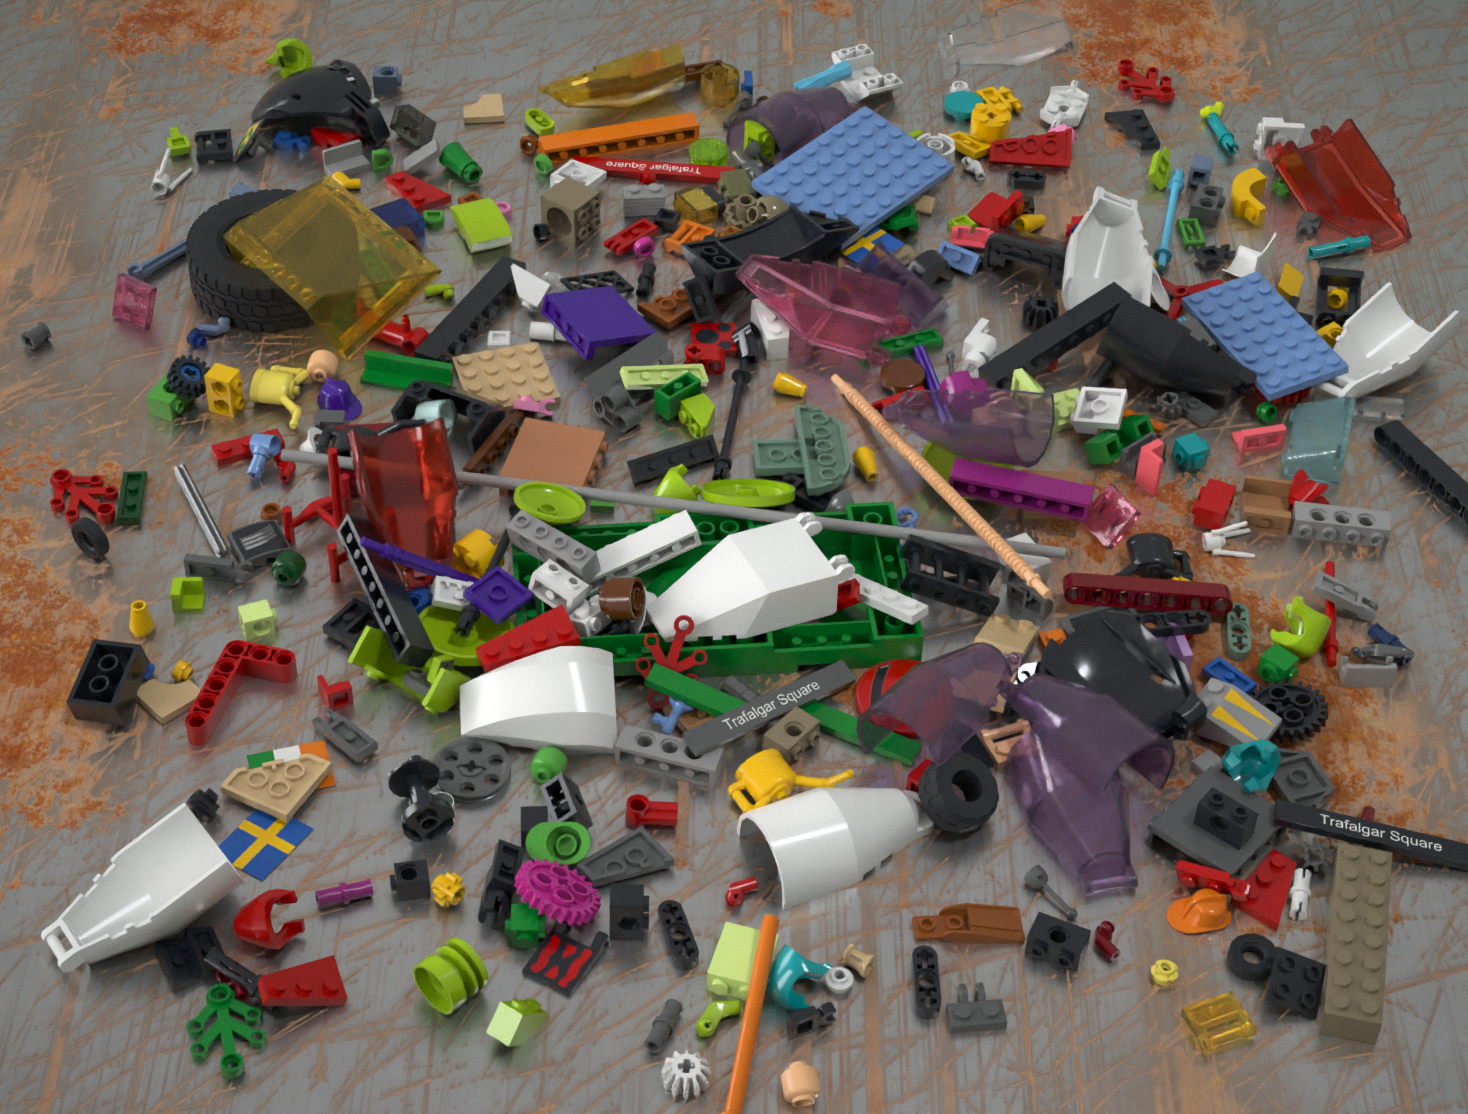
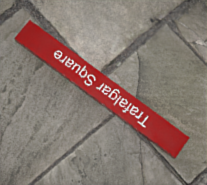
[573,156,735,184]

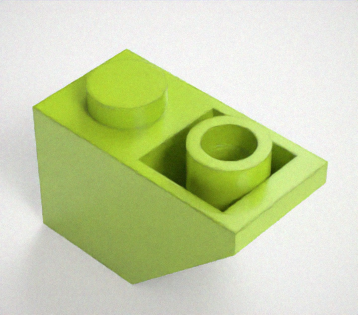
[678,393,715,439]
[486,998,549,1046]

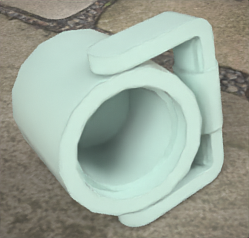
[415,399,458,441]

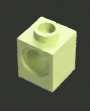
[237,599,278,641]

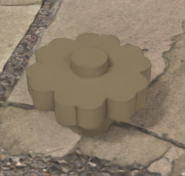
[724,194,757,231]

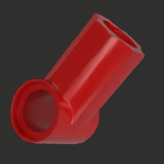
[625,794,678,829]

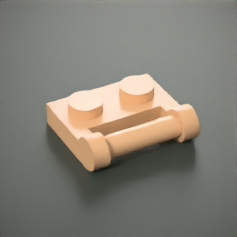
[978,717,1045,770]

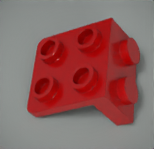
[967,190,1024,232]

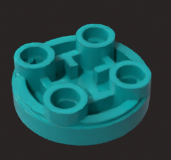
[944,91,984,122]

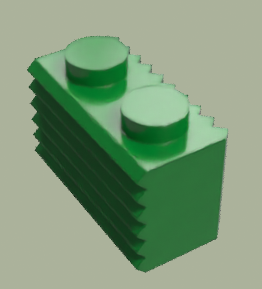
[654,371,701,420]

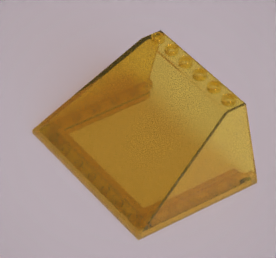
[223,175,442,362]

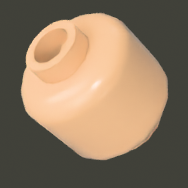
[307,350,339,383]
[781,1061,821,1108]

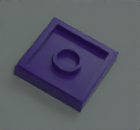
[463,566,534,625]

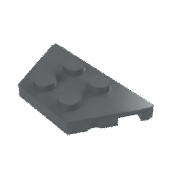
[1270,748,1335,809]

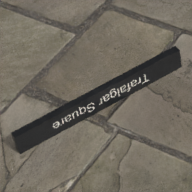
[1274,799,1468,870]

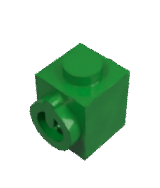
[1257,643,1300,685]
[505,904,546,948]

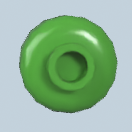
[530,746,568,784]

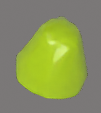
[265,38,312,78]
[651,464,700,514]
[1270,596,1332,658]

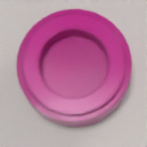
[633,237,656,258]

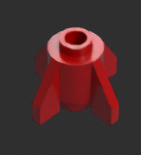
[1288,469,1330,511]

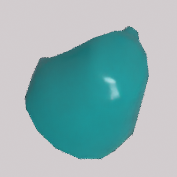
[1221,740,1281,794]
[766,944,832,1012]

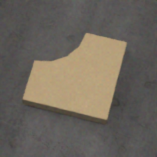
[463,93,504,124]
[135,678,201,724]

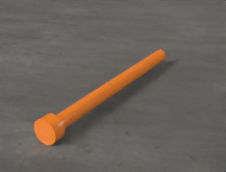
[719,915,779,1114]

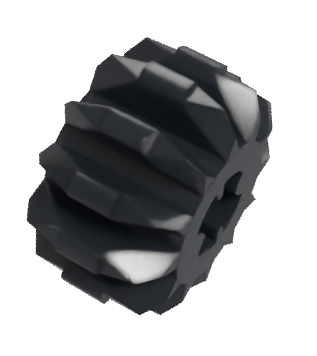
[1022,294,1059,328]

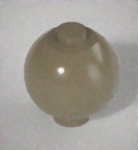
[747,195,789,227]

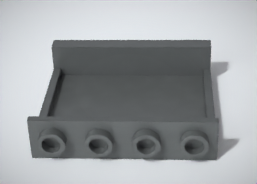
[1147,766,1287,879]

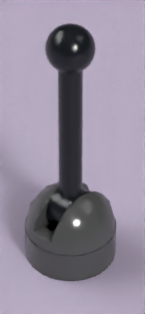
[744,139,775,168]

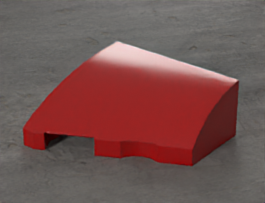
[311,126,365,149]

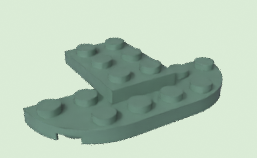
[753,405,850,496]

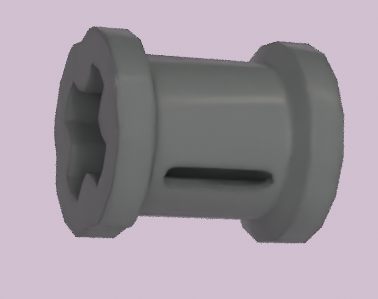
[21,322,51,350]

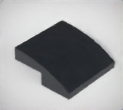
[155,926,230,990]

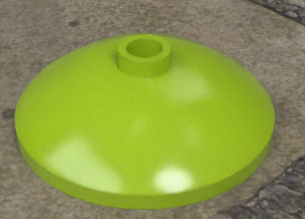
[514,481,586,525]

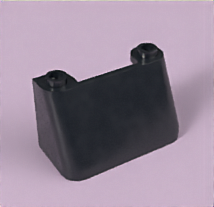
[982,227,1068,290]

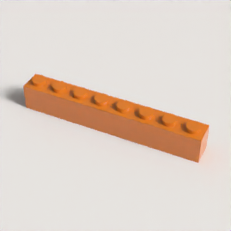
[538,112,700,166]

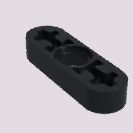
[658,900,699,971]
[911,945,941,1020]

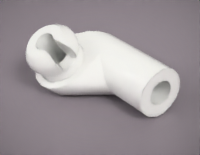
[961,157,986,181]

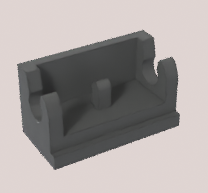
[1118,431,1167,481]

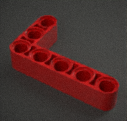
[185,640,298,746]

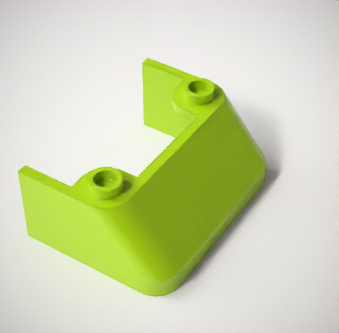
[347,625,473,715]

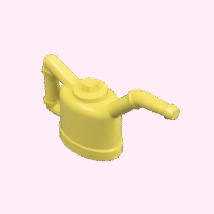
[249,365,310,429]

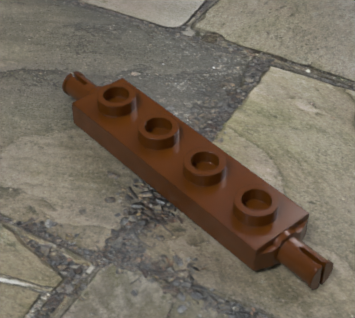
[454,409,524,491]

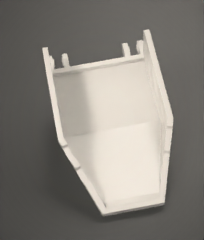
[646,512,855,642]

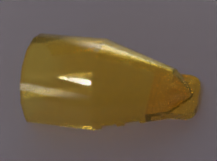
[538,43,686,109]

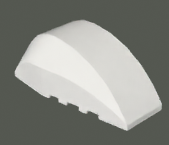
[459,646,617,755]

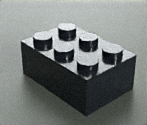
[66,639,150,725]

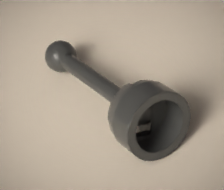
[723,91,753,126]
[1024,865,1078,919]

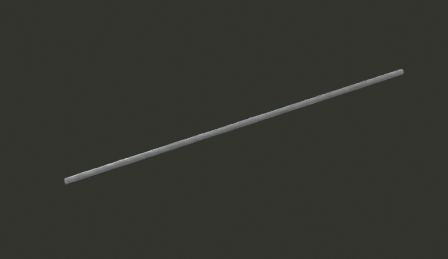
[281,449,1066,560]

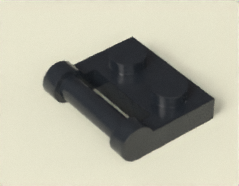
[194,129,234,165]
[322,598,380,652]

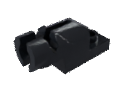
[478,839,525,928]

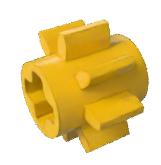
[431,872,466,907]

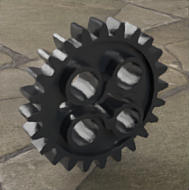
[1249,679,1328,743]

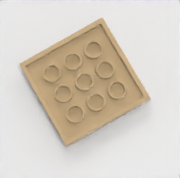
[451,342,560,413]

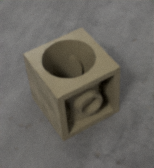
[541,177,601,246]

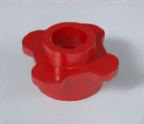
[639,166,656,186]

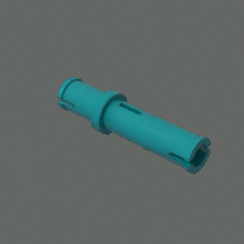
[1206,112,1239,155]
[1307,235,1371,260]

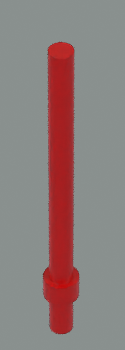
[1323,561,1339,667]

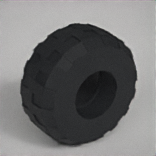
[918,751,999,833]

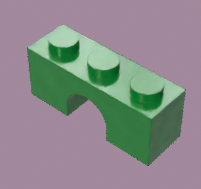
[1083,414,1154,464]

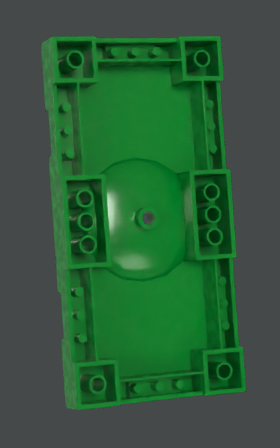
[511,501,924,679]

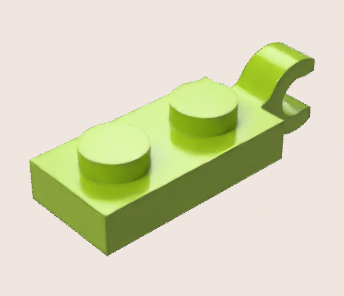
[1148,147,1172,190]

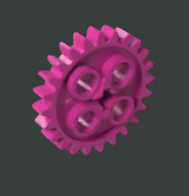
[514,858,601,926]

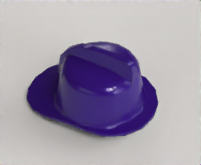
[317,377,362,421]

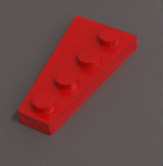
[476,604,581,672]

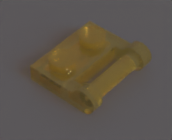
[1181,991,1257,1054]

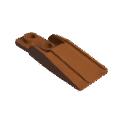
[912,903,1025,944]

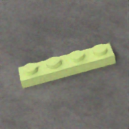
[619,364,709,390]

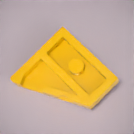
[947,131,990,160]

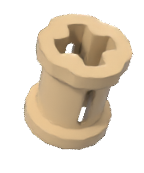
[840,943,877,978]

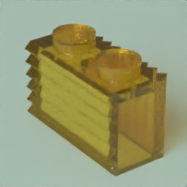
[673,184,718,225]

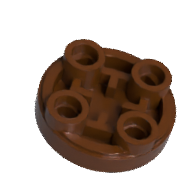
[880,359,925,395]

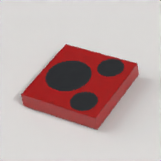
[692,323,737,357]

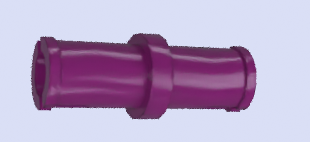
[315,879,373,908]

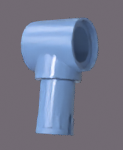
[247,433,281,479]

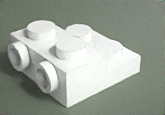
[1253,117,1305,161]
[550,159,607,190]
[1071,387,1128,434]
[569,595,614,637]

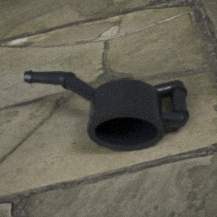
[316,419,427,471]
[1114,533,1193,582]

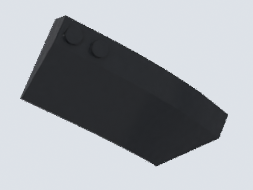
[680,205,860,296]

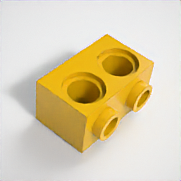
[204,363,245,418]

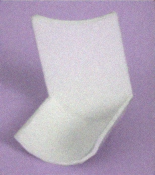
[1222,232,1277,278]

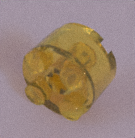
[700,63,740,108]

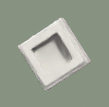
[487,331,511,350]

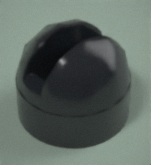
[533,223,551,241]

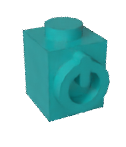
[1172,432,1211,472]

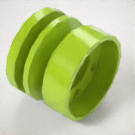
[413,937,489,1014]

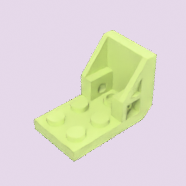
[1010,368,1081,437]

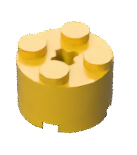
[969,103,1011,145]
[447,529,504,579]

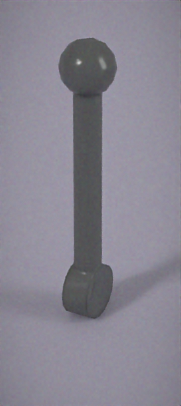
[946,351,955,374]

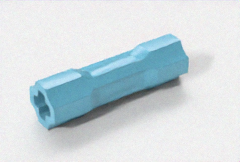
[793,60,853,99]

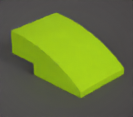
[450,198,513,254]

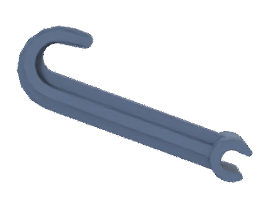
[127,238,187,286]

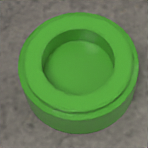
[534,154,553,175]

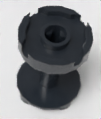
[387,755,455,842]

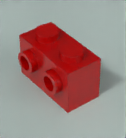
[1191,478,1237,530]

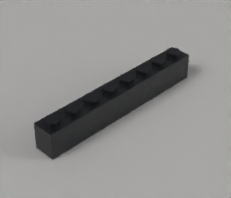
[414,256,526,363]
[978,282,1132,392]
[336,514,435,669]

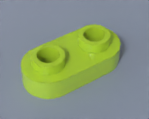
[525,108,555,136]

